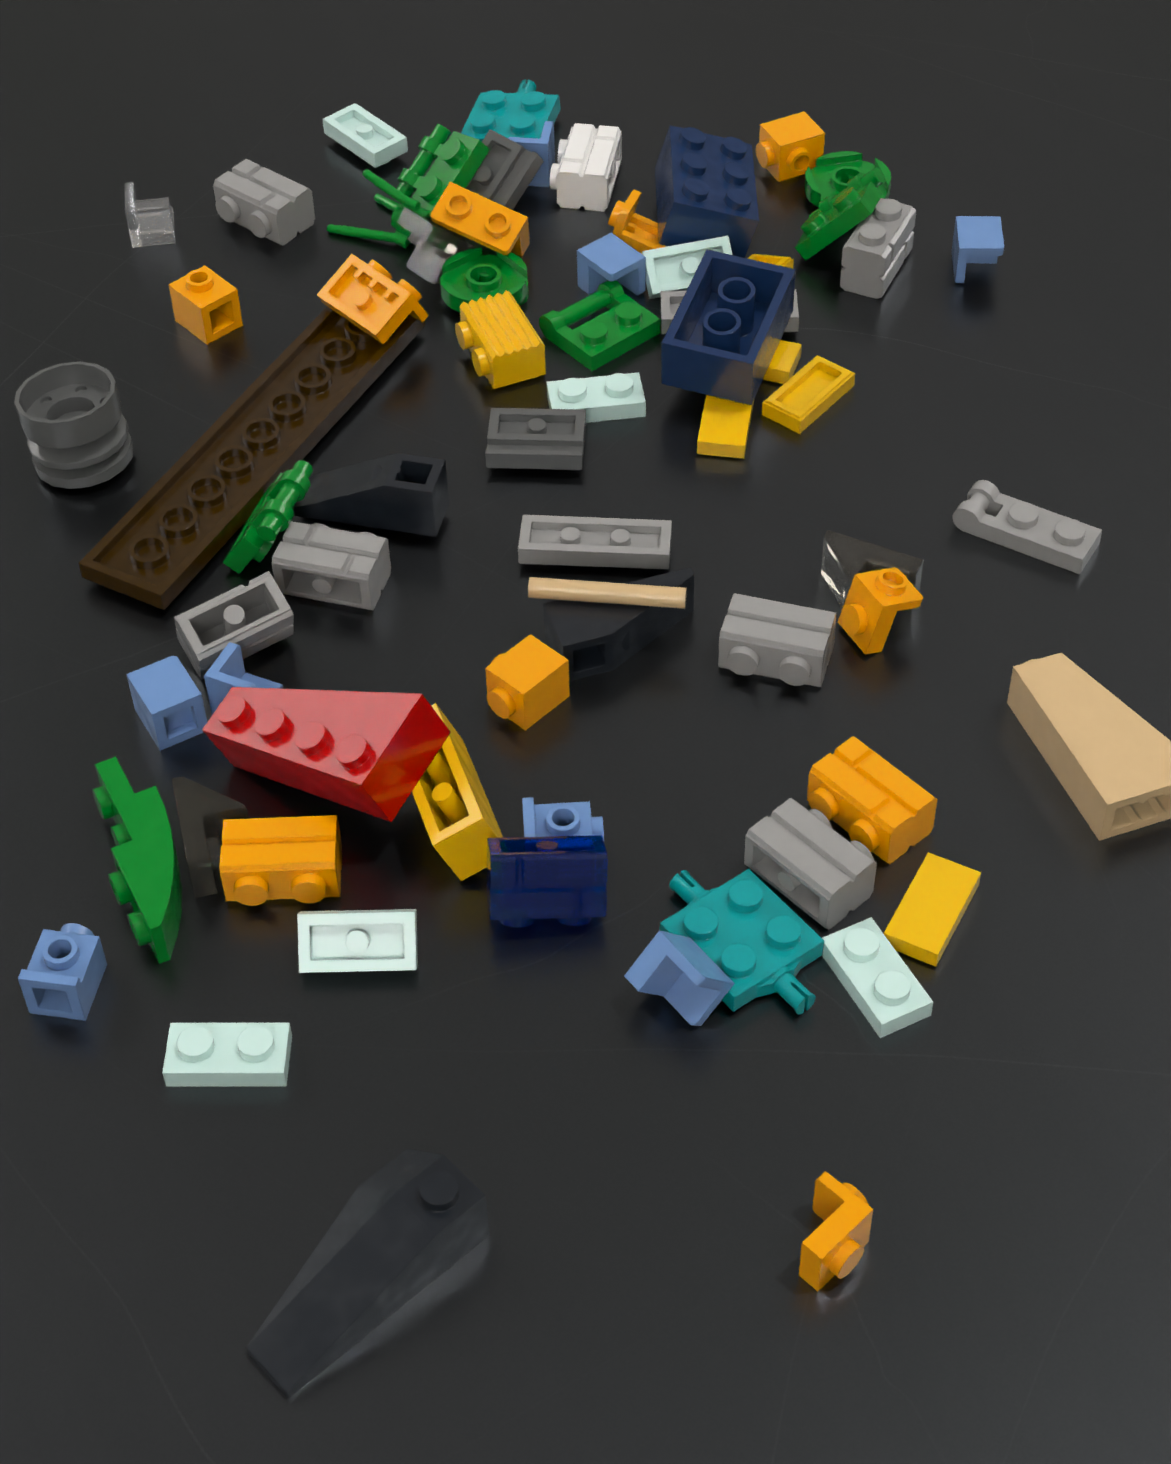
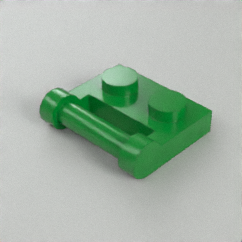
[539,280,661,372]

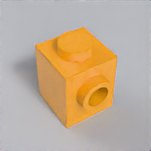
[756,111,825,182]
[168,265,243,345]
[485,634,570,731]

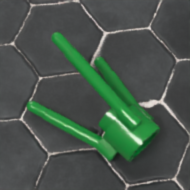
[327,169,436,248]

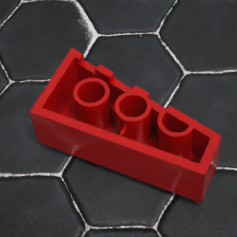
[202,687,451,822]

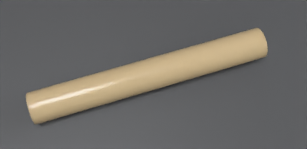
[528,577,687,609]

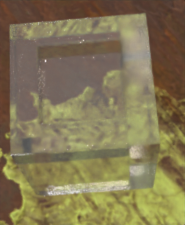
[125,182,176,248]

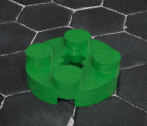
[804,151,891,208]
[440,248,529,312]

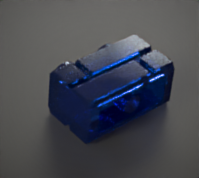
[487,835,608,928]

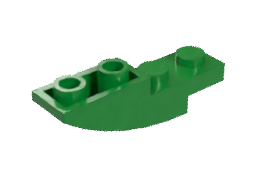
[92,756,182,964]

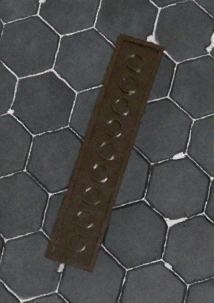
[78,307,426,610]

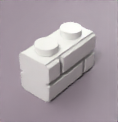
[550,123,622,212]

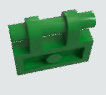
[396,124,490,211]
[795,167,885,261]
[223,460,313,574]

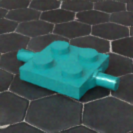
[461,79,561,142]
[659,869,824,1014]

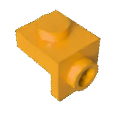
[608,189,667,253]
[838,567,923,655]
[798,1172,873,1291]

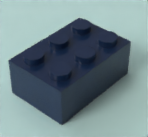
[655,125,759,258]
[661,249,796,405]

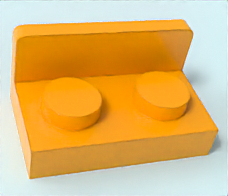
[430,182,530,257]
[317,254,429,345]

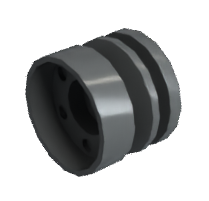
[14,361,134,489]

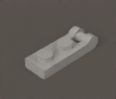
[952,480,1102,574]

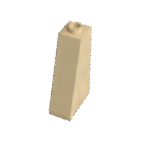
[1007,652,1171,841]

